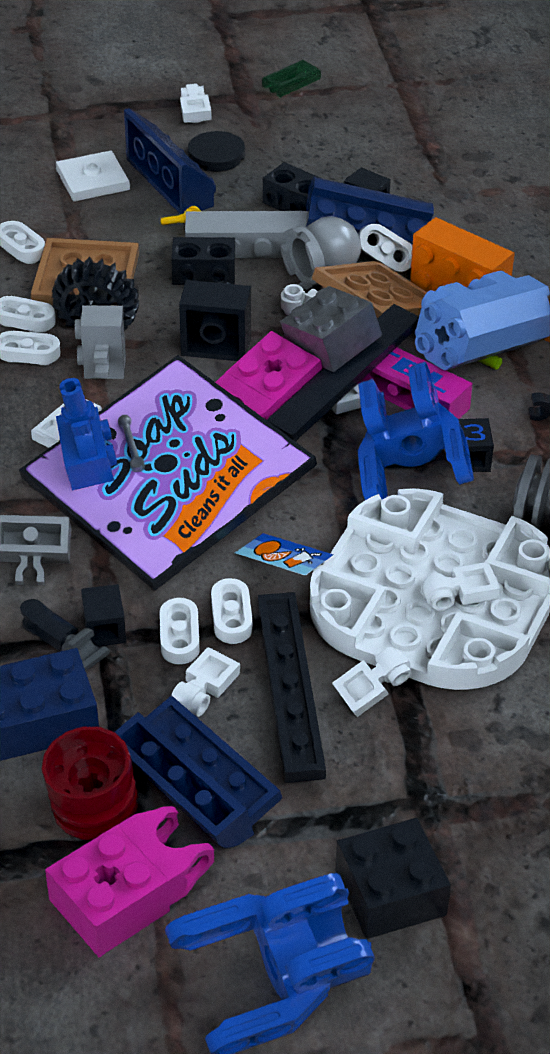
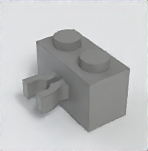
[75,306,126,379]
[0,515,71,585]

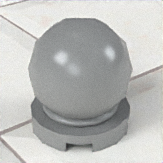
[281,216,361,290]

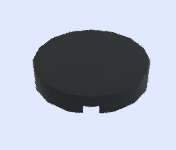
[188,131,245,172]

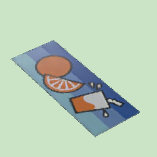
[235,533,334,575]

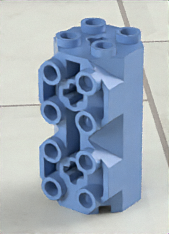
[414,270,550,371]

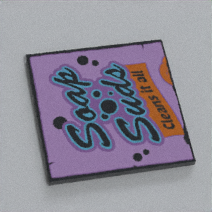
[19,355,317,591]

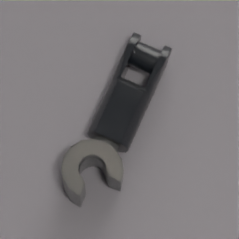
[20,599,110,671]

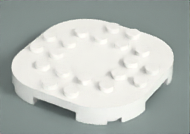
[310,489,550,690]

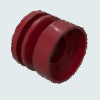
[41,727,138,840]

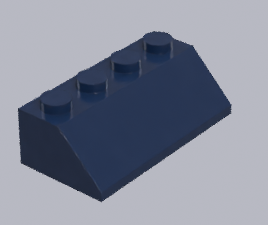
[124,108,216,214]

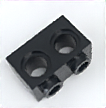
[262,162,323,211]
[171,237,236,285]

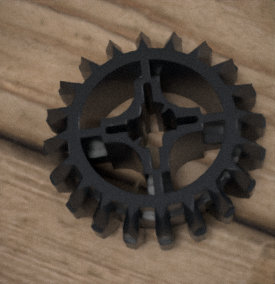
[52,256,139,331]

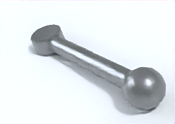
[118,415,145,472]

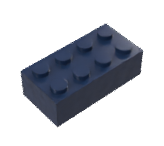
[0,648,99,761]

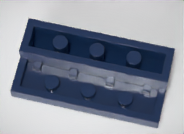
[306,177,434,246]
[115,695,282,848]

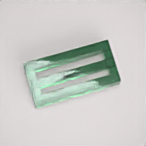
[262,60,321,97]

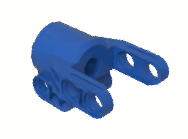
[358,362,474,500]
[165,873,375,1054]

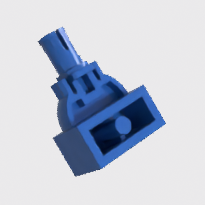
[56,378,118,491]

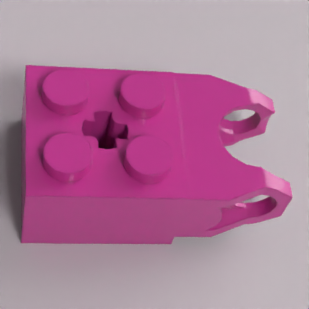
[215,331,323,420]
[45,806,214,957]

